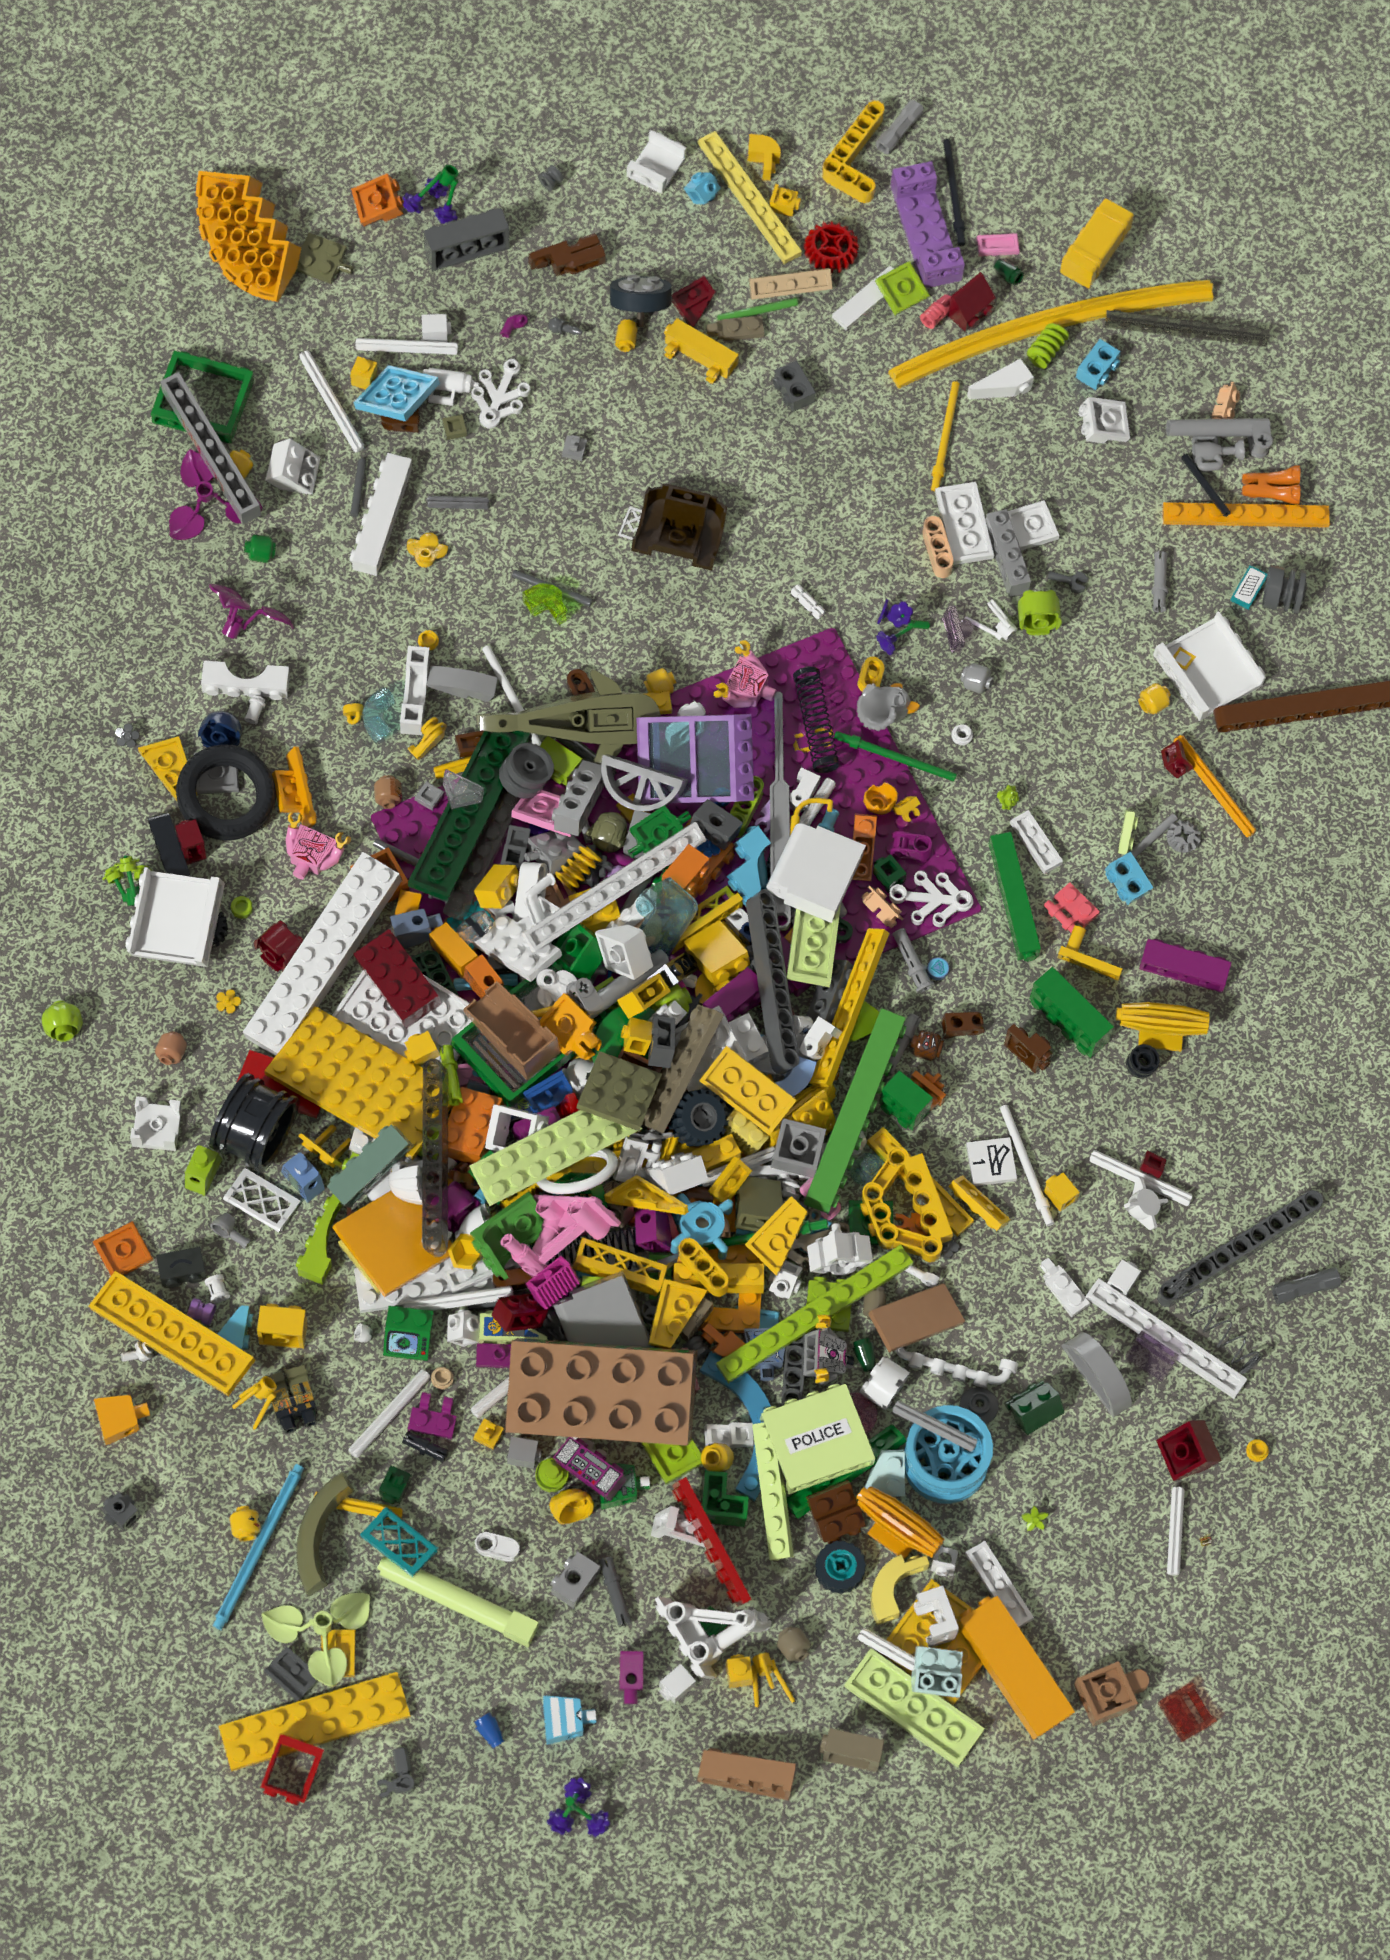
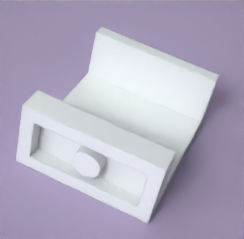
[627,130,686,194]

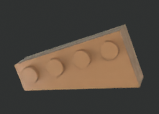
[697,1748,796,1801]

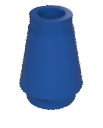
[474,1712,505,1749]

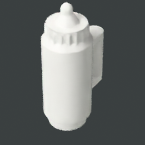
[423,368,479,406]

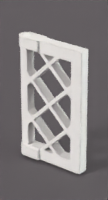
[223,1168,301,1233]

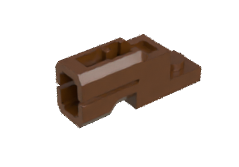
[528,233,606,277]

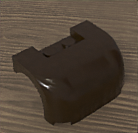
[631,483,727,571]

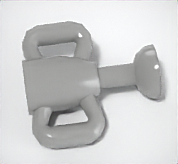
[1191,436,1245,471]

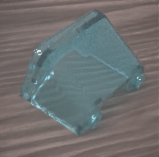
[636,877,698,958]

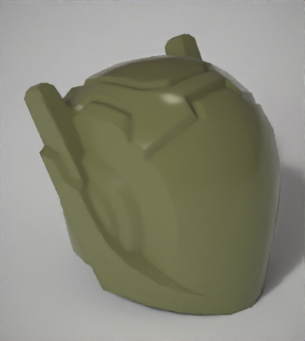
[586,812,628,853]

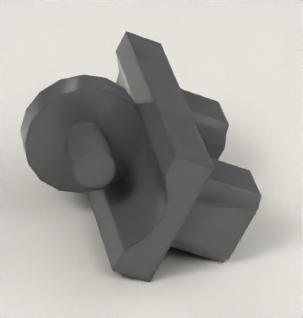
[577,845,613,888]

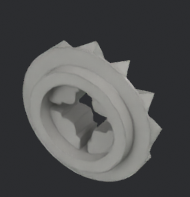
[1166,820,1201,853]

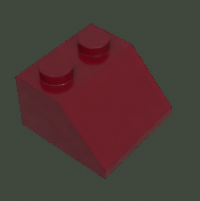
[948,272,996,332]
[1156,1420,1222,1481]

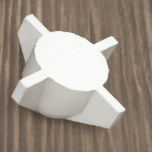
[1124,1179,1168,1230]

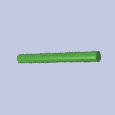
[717,298,798,320]

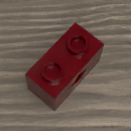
[175,819,207,865]

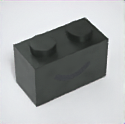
[156,1246,206,1288]

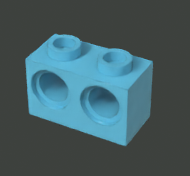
[1076,339,1121,390]
[1105,852,1154,905]

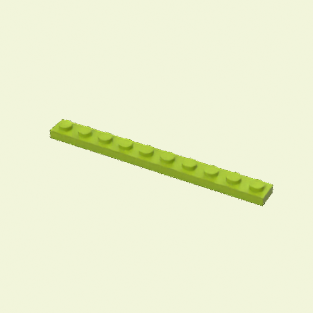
[716,1245,913,1384]

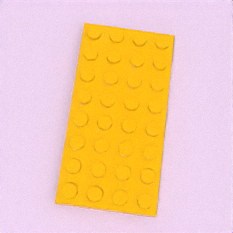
[265,1006,452,1160]

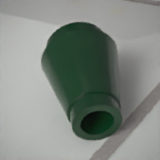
[994,259,1024,286]
[852,1338,876,1372]

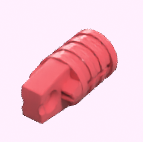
[920,294,951,329]

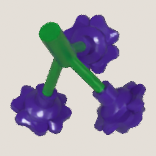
[547,1777,610,1837]

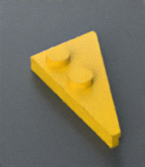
[604,1175,689,1215]

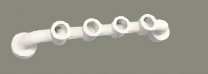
[895,1347,1018,1388]

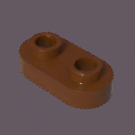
[567,669,595,696]

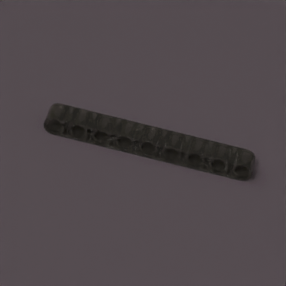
[422,1058,448,1257]

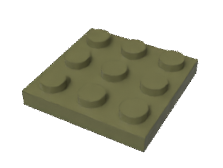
[576,1051,662,1131]

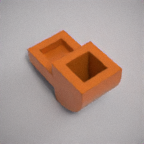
[699,1322,745,1357]

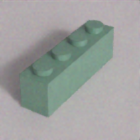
[327,1125,414,1208]

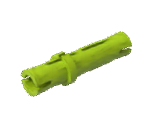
[439,1044,463,1106]

